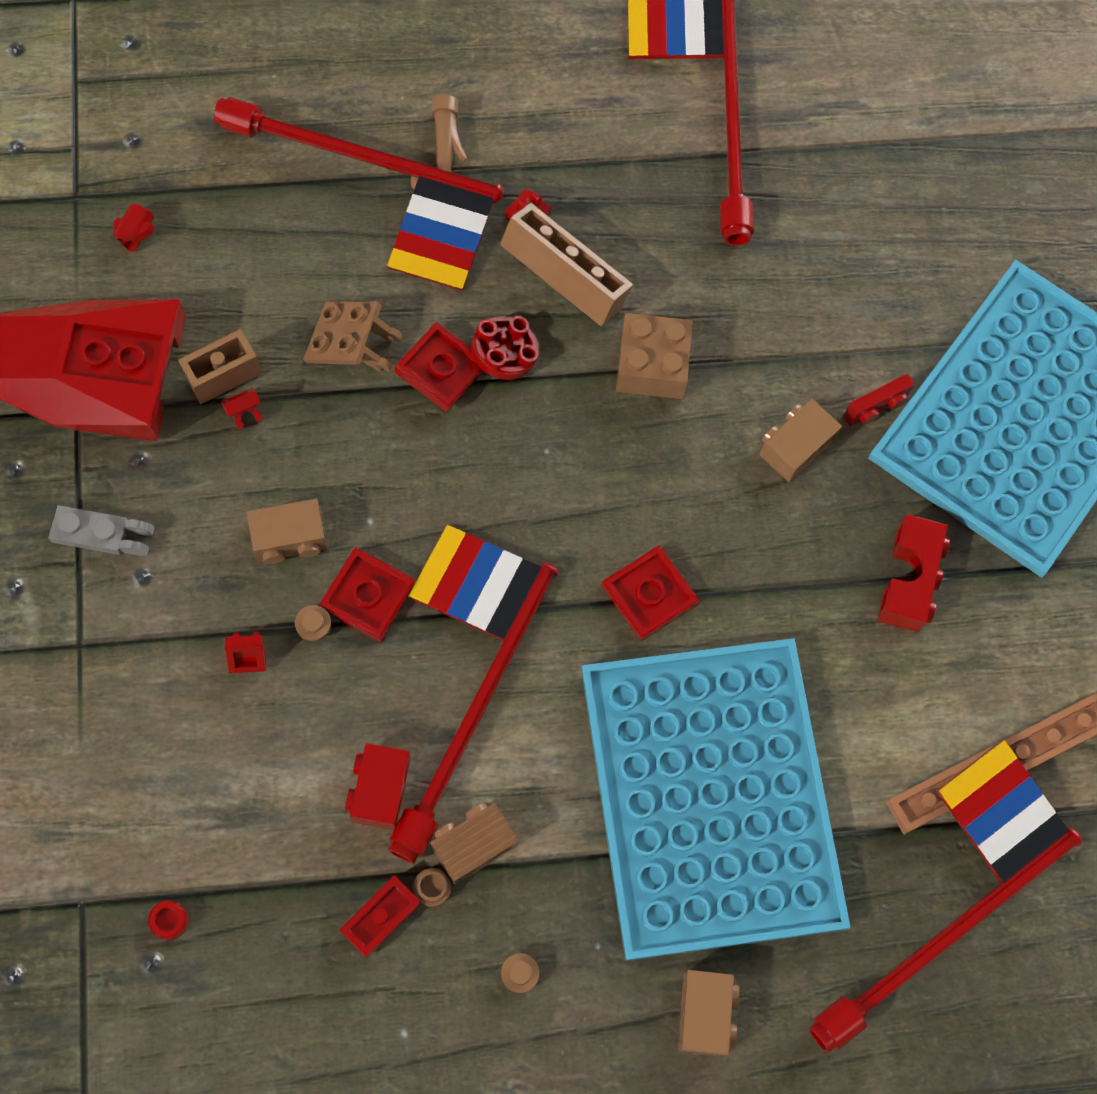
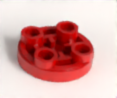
[471,316,539,380]

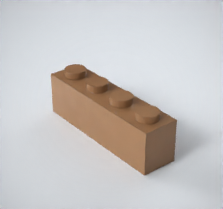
[500,203,633,327]

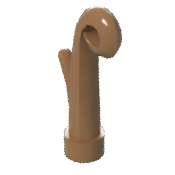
[410,95,467,189]

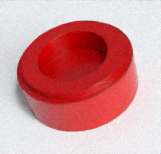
[148,900,189,941]

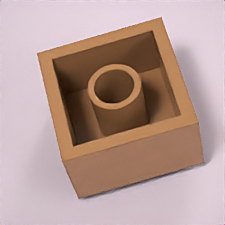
[616,313,693,399]

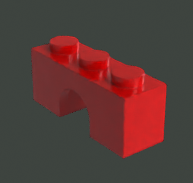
[877,514,950,632]

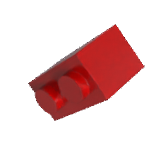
[345,743,411,830]

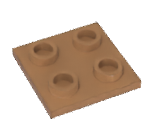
[303,302,403,372]

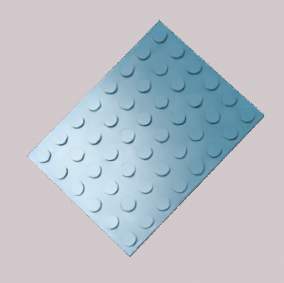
[868,260,1097,578]
[581,638,851,961]

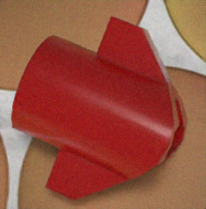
[113,204,155,252]

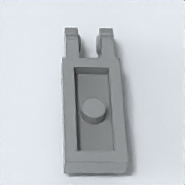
[48,505,155,556]

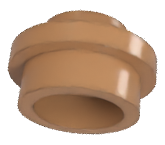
[295,605,331,641]
[413,868,451,907]
[501,953,539,993]

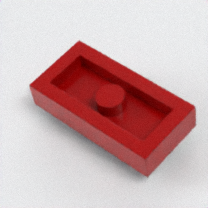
[843,373,915,427]
[339,875,421,959]

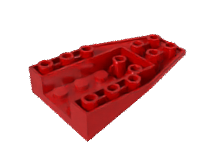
[0,299,186,442]

